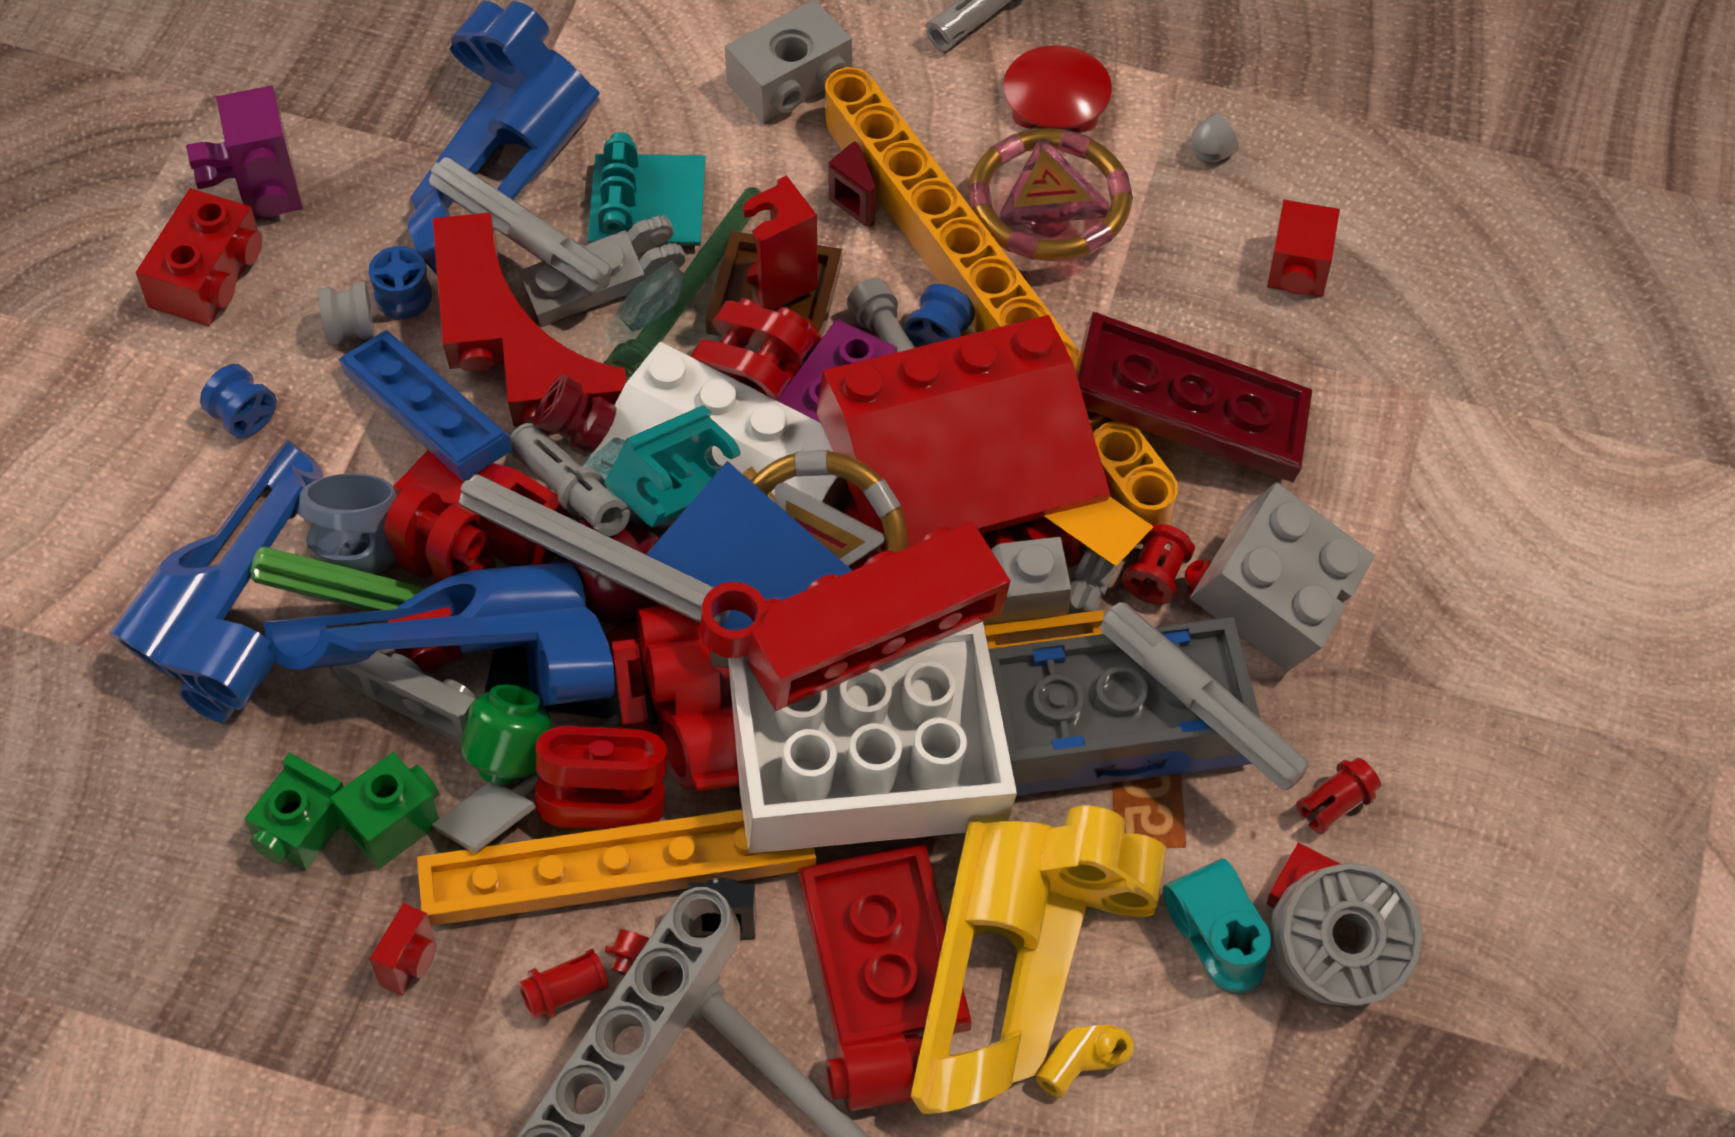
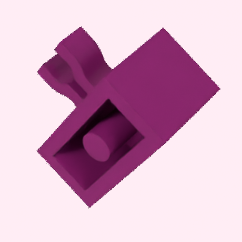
[186,85,303,219]

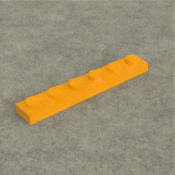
[417,809,816,926]

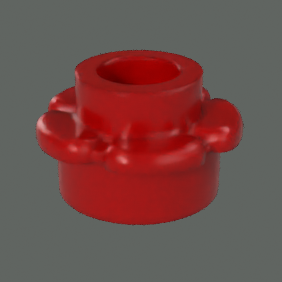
[605,929,667,976]

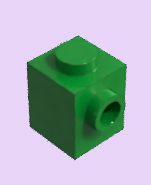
[330,751,439,870]

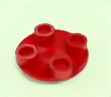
[1003,45,1112,132]

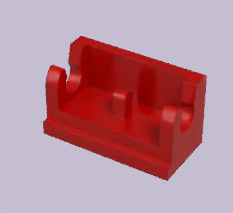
[743,175,818,310]

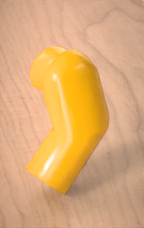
[1035,1024,1135,1098]

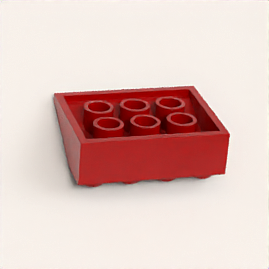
[816,315,1110,553]

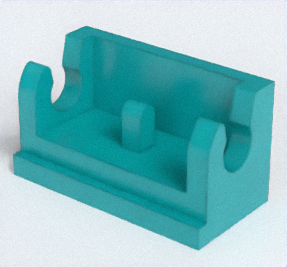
[604,405,741,528]

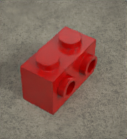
[135,188,262,327]

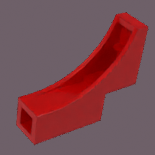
[432,212,627,427]

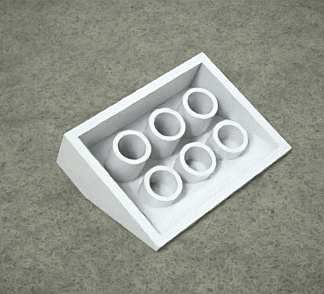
[582,342,853,538]
[728,622,1017,854]

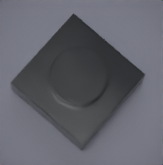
[688,878,757,939]

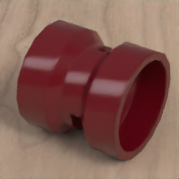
[533,375,617,457]

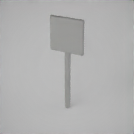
[432,714,622,853]

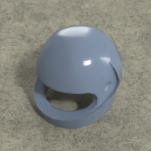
[297,473,397,575]

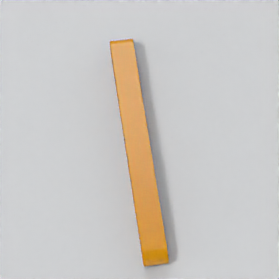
[825,67,1178,542]

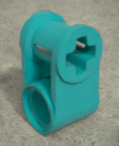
[1162,858,1271,994]

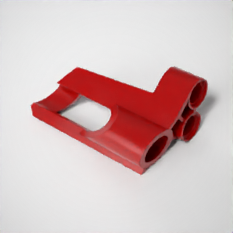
[637,606,739,791]

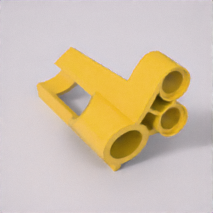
[911,805,1167,1114]

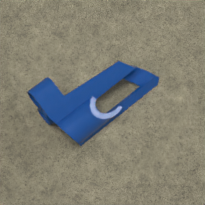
[408,0,600,275]
[264,562,614,706]

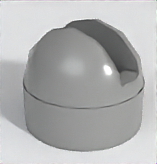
[1191,113,1239,162]

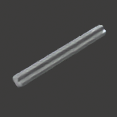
[459,475,731,626]

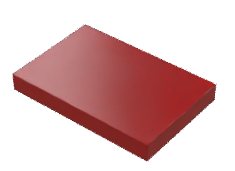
[798,843,972,1044]

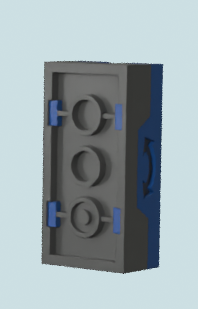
[988,617,1260,796]

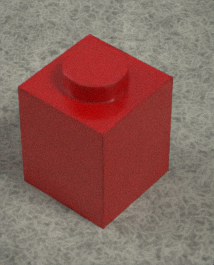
[1267,199,1340,297]

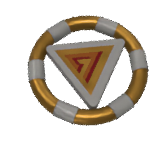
[751,450,908,566]

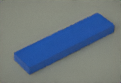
[338,330,514,482]

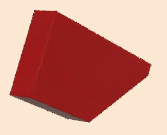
[612,639,650,732]

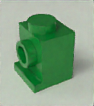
[244,752,344,871]

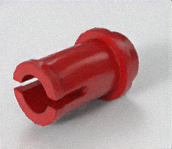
[1296,757,1381,834]
[518,949,609,1020]

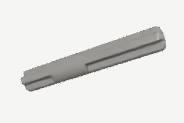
[429,157,613,294]
[1100,602,1309,790]

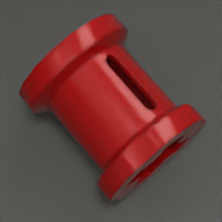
[1122,524,1195,605]

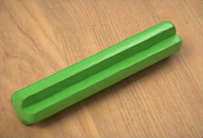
[250,547,426,611]

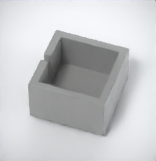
[1190,482,1375,671]

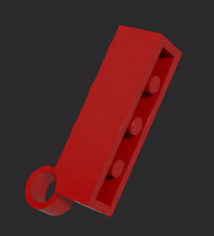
[700,521,1011,712]

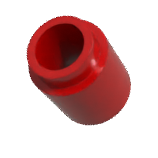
[826,1032,922,1112]

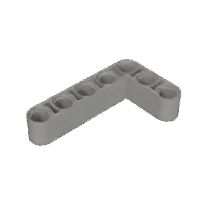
[518,887,740,1137]

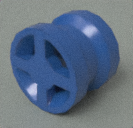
[368,246,432,319]
[904,284,975,347]
[200,364,277,439]

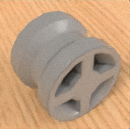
[318,282,375,345]

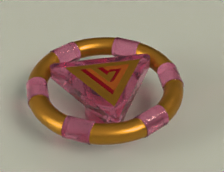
[967,128,1133,261]

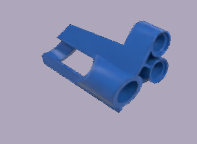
[109,439,323,723]

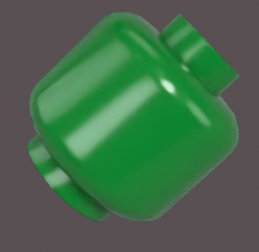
[460,684,552,785]

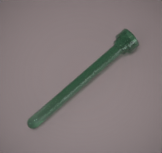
[603,187,761,381]

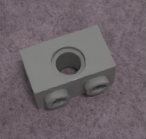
[725,0,852,123]

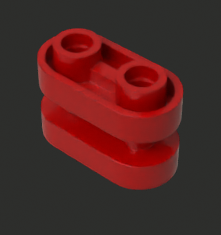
[690,298,814,401]
[384,483,496,583]
[535,726,667,829]

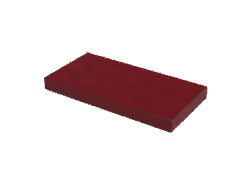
[1076,312,1312,483]

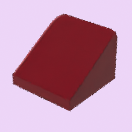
[828,141,876,228]

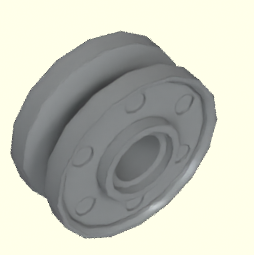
[1270,862,1422,1007]

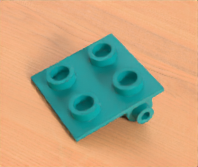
[588,132,706,246]

